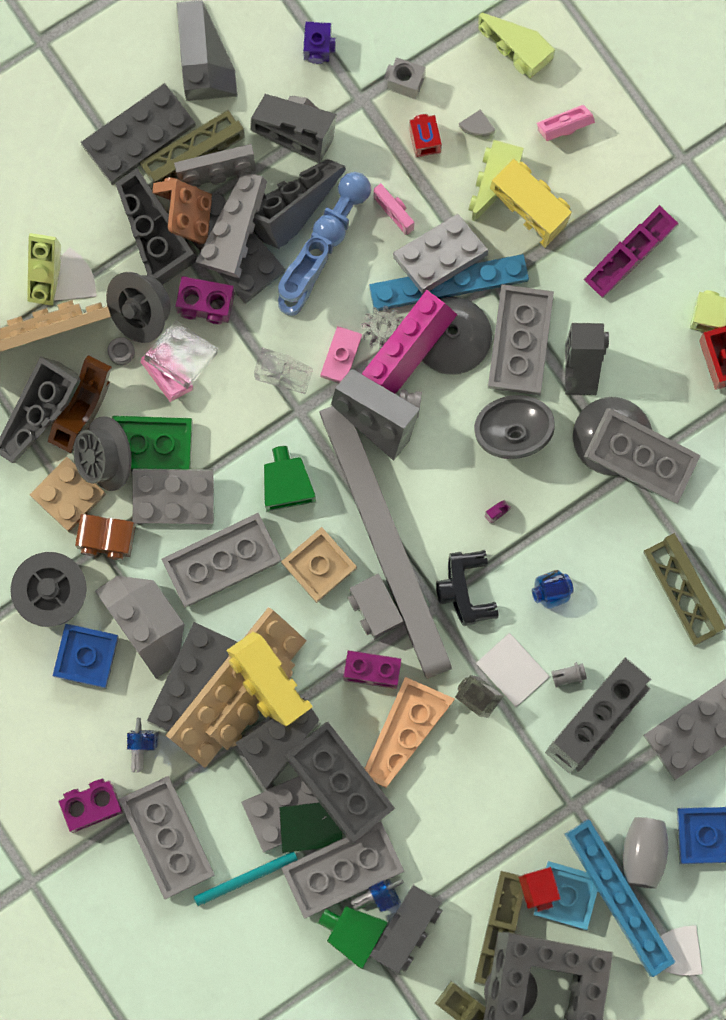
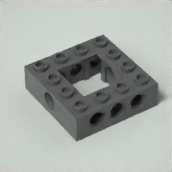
[545,657,651,774]
[484,932,613,1020]

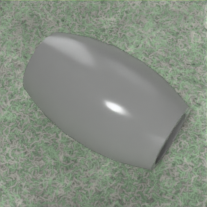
[623,817,668,888]

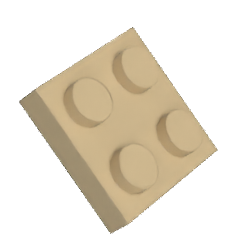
[30,457,106,532]
[281,527,357,603]

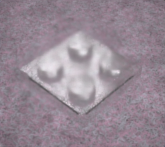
[144,320,218,389]

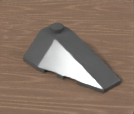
[177,0,237,101]
[253,159,346,249]
[0,356,81,463]

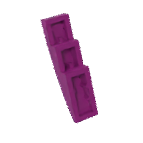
[583,205,679,298]

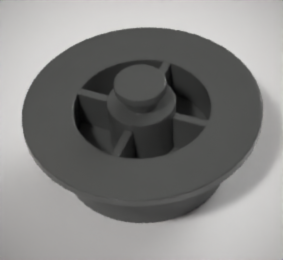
[106,272,171,343]
[74,416,131,491]
[11,552,87,627]

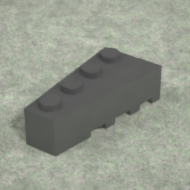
[147,622,237,732]

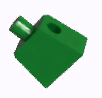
[264,446,316,512]
[318,907,388,969]

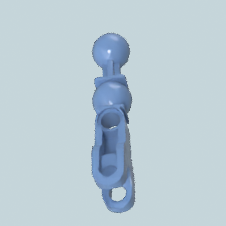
[278,172,371,316]

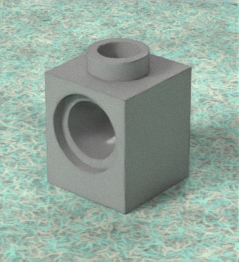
[384,57,426,99]

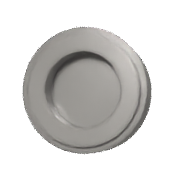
[108,337,135,365]

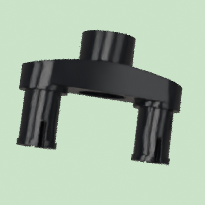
[436,550,499,626]

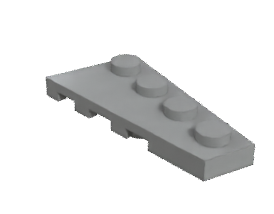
[195,171,267,278]

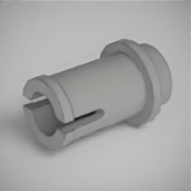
[551,662,587,688]

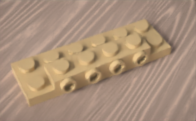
[0,300,111,352]
[166,607,307,768]

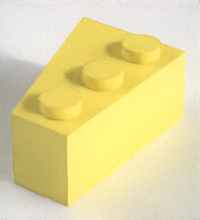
[490,159,572,248]
[226,632,313,726]

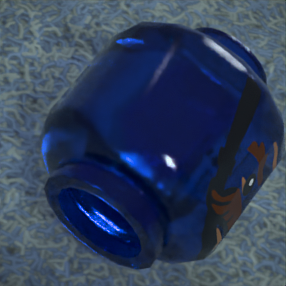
[531,570,574,609]

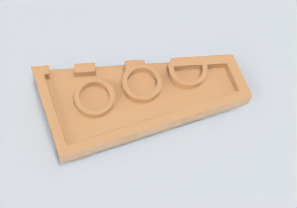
[365,677,455,788]

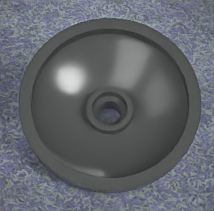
[422,297,492,375]
[474,395,555,459]
[573,397,652,476]

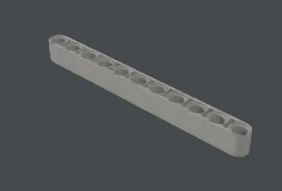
[319,406,452,679]

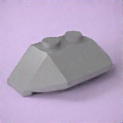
[95,576,184,679]

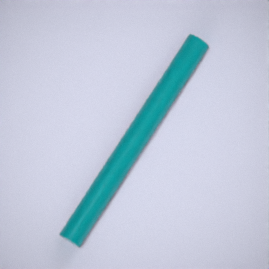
[193,852,298,906]

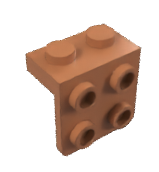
[152,178,212,244]

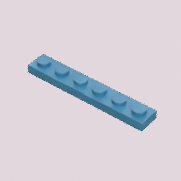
[369,254,529,312]
[564,819,675,977]

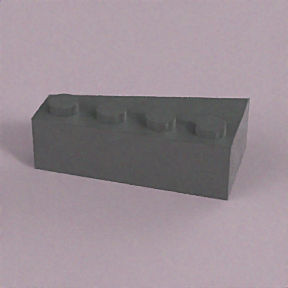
[115,169,197,285]

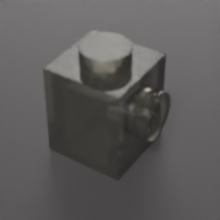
[455,675,503,718]

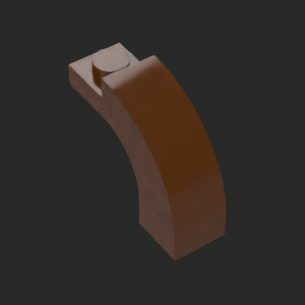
[47,355,112,453]

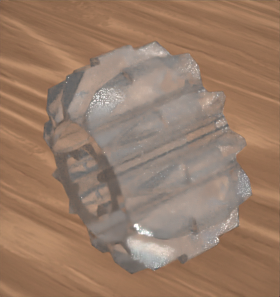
[361,305,404,350]

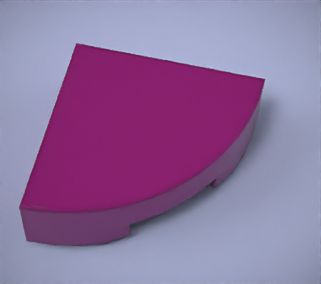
[484,500,511,523]

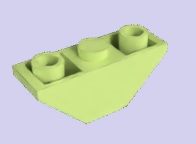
[27,233,61,306]

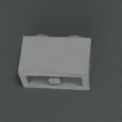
[347,573,403,640]

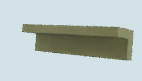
[140,110,245,184]
[643,533,726,646]

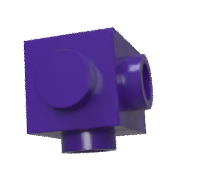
[303,21,336,64]

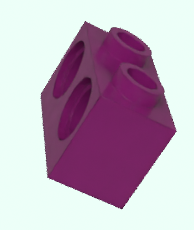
[175,276,235,325]
[343,650,401,689]
[58,778,124,833]

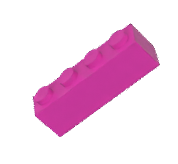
[362,290,458,394]

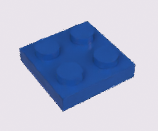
[53,623,119,689]
[677,807,726,864]

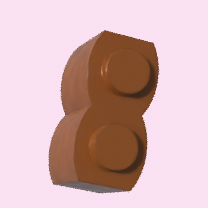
[75,514,136,560]

